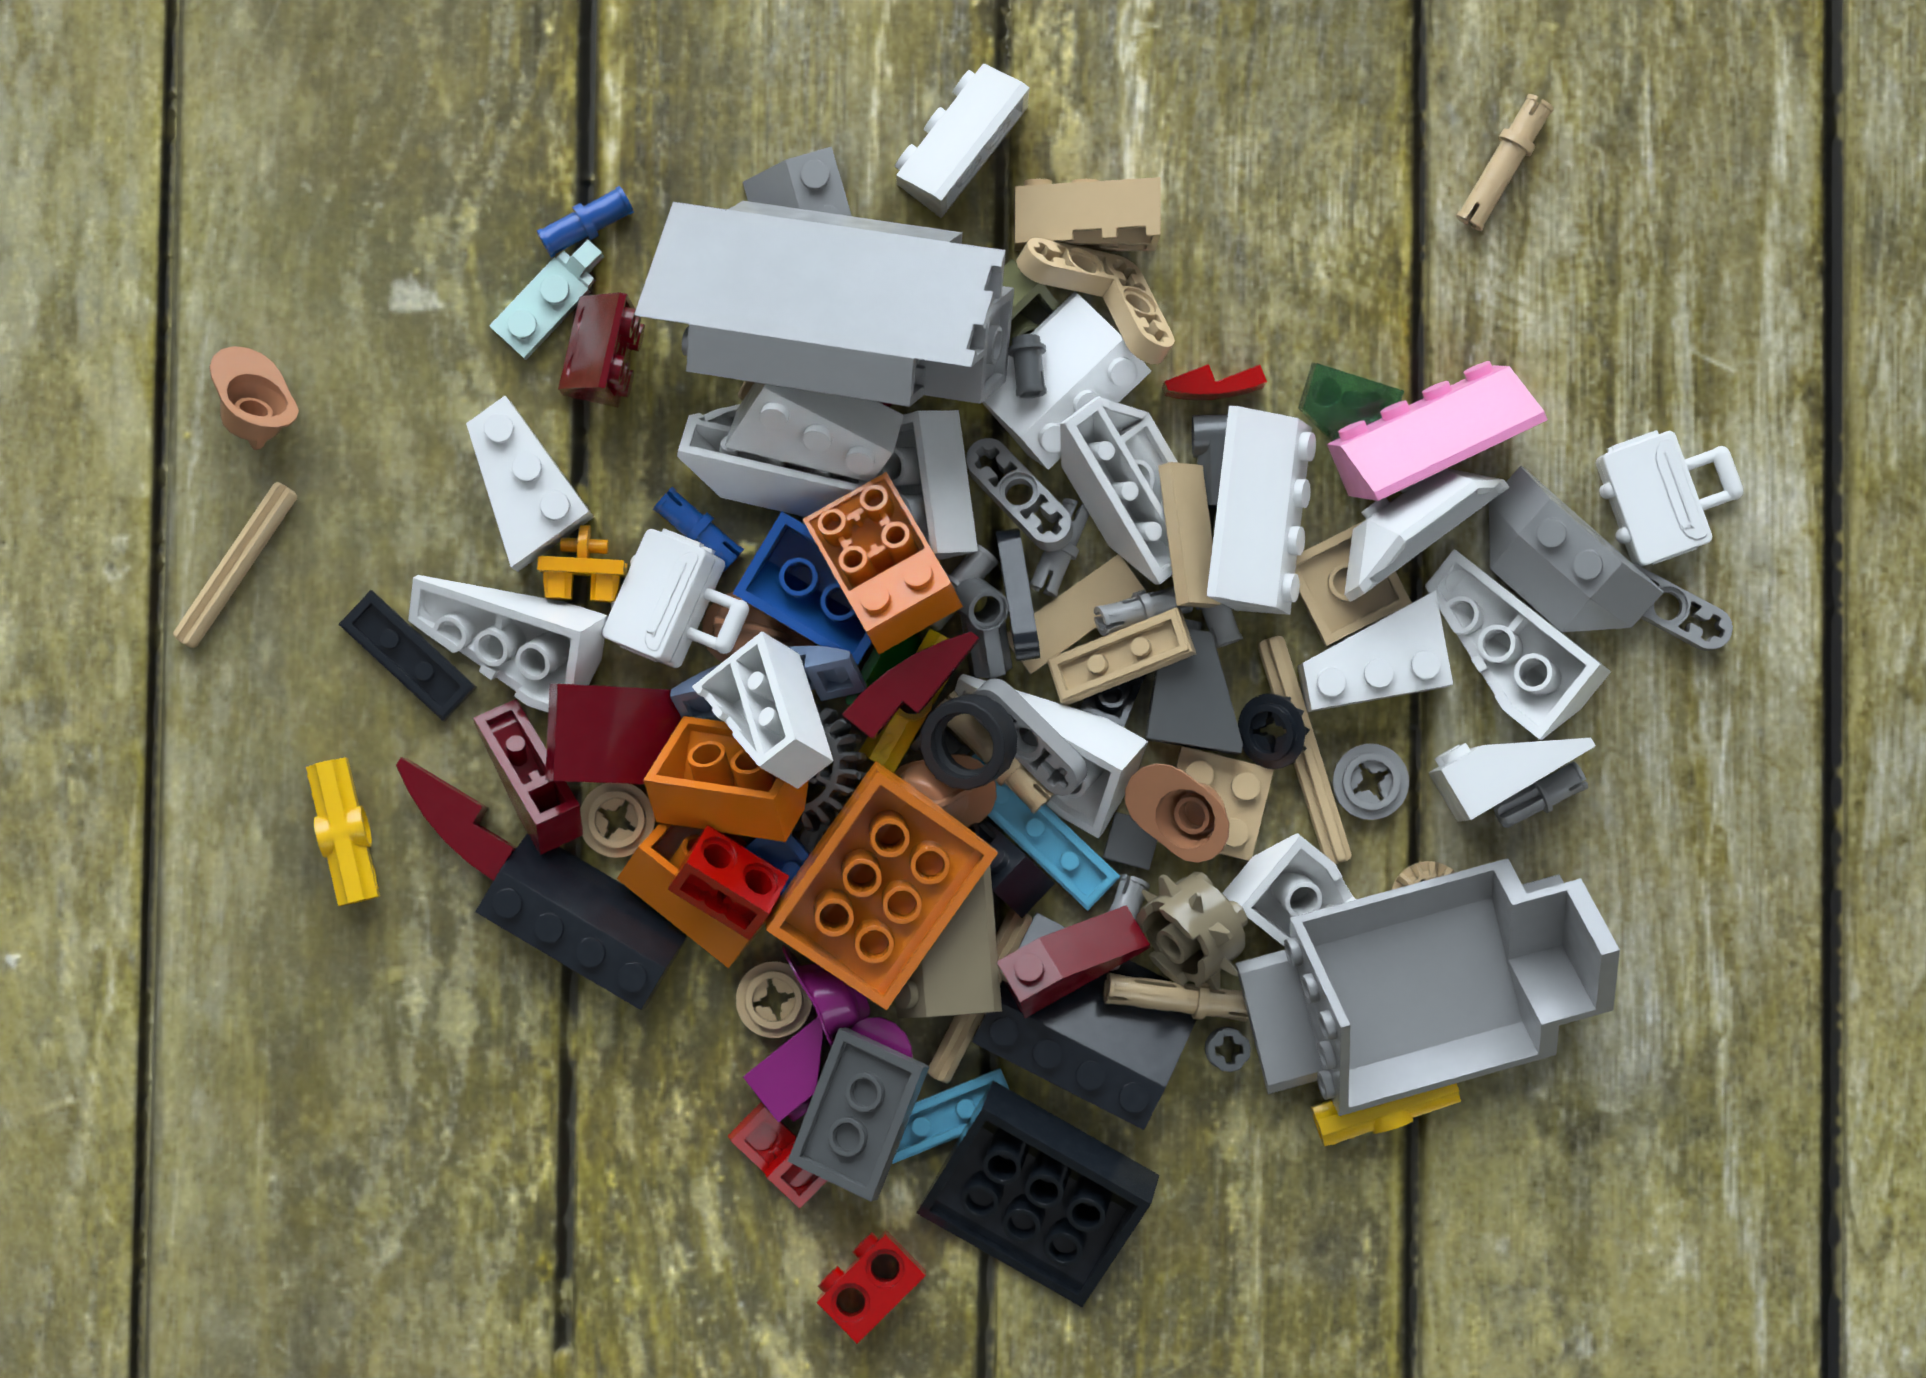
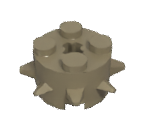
[1136,871,1248,990]

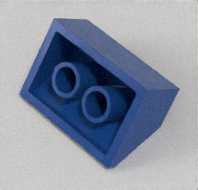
[733,511,873,666]

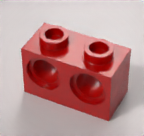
[667,825,789,940]
[816,1230,926,1344]

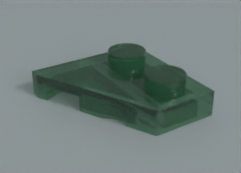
[1298,363,1404,442]

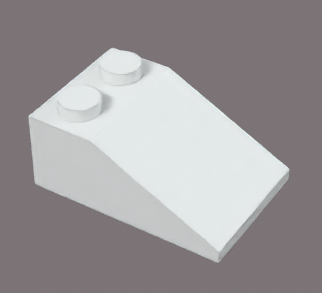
[1428,738,1596,822]

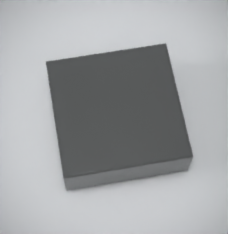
[1103,812,1157,870]

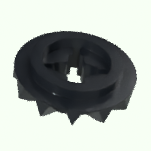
[1238,692,1310,769]

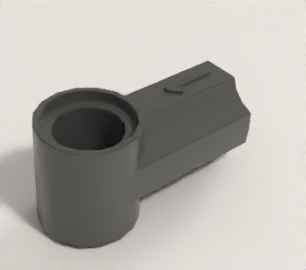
[1191,414,1228,509]
[955,577,1013,679]

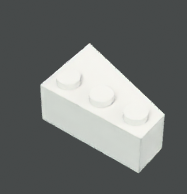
[466,396,594,572]
[692,632,834,789]

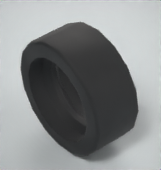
[920,694,1018,790]

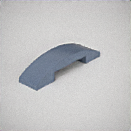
[670,646,867,721]

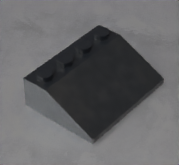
[972,912,1197,1130]
[916,1080,1159,1307]

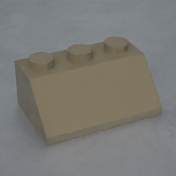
[894,866,1002,1019]

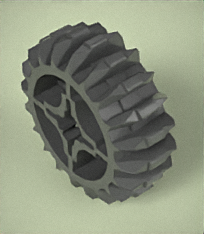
[792,704,868,832]

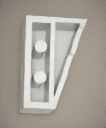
[724,382,904,482]
[1297,590,1453,712]

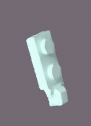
[489,240,604,360]

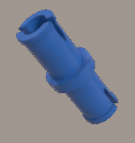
[536,186,634,258]
[652,487,744,572]

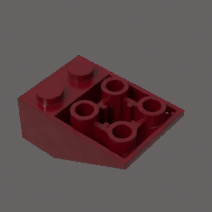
[558,292,645,408]

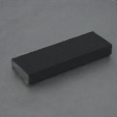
[338,590,477,722]

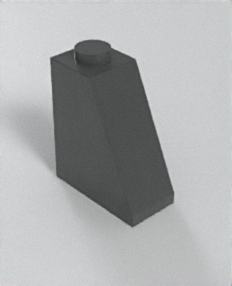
[1144,619,1243,755]

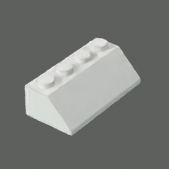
[1207,406,1316,615]

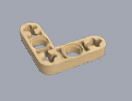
[1016,238,1175,364]

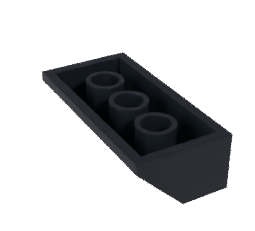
[475,833,688,1010]

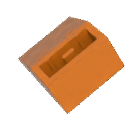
[803,472,963,654]

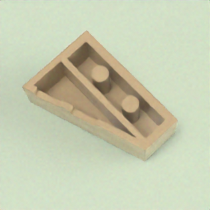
[1014,177,1161,251]

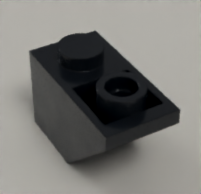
[967,818,1055,918]

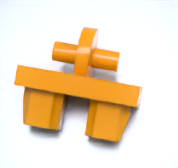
[537,525,628,603]

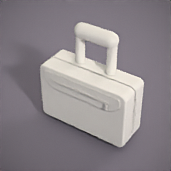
[1596,430,1743,567]
[602,528,749,668]

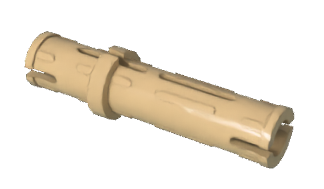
[1456,94,1554,231]
[935,691,1054,814]
[1103,973,1248,1022]

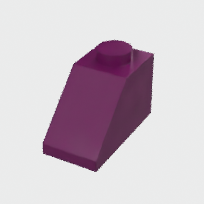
[743,1016,824,1123]

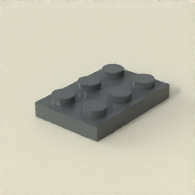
[788,1027,930,1202]

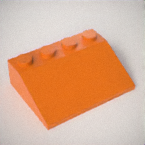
[766,761,998,1011]

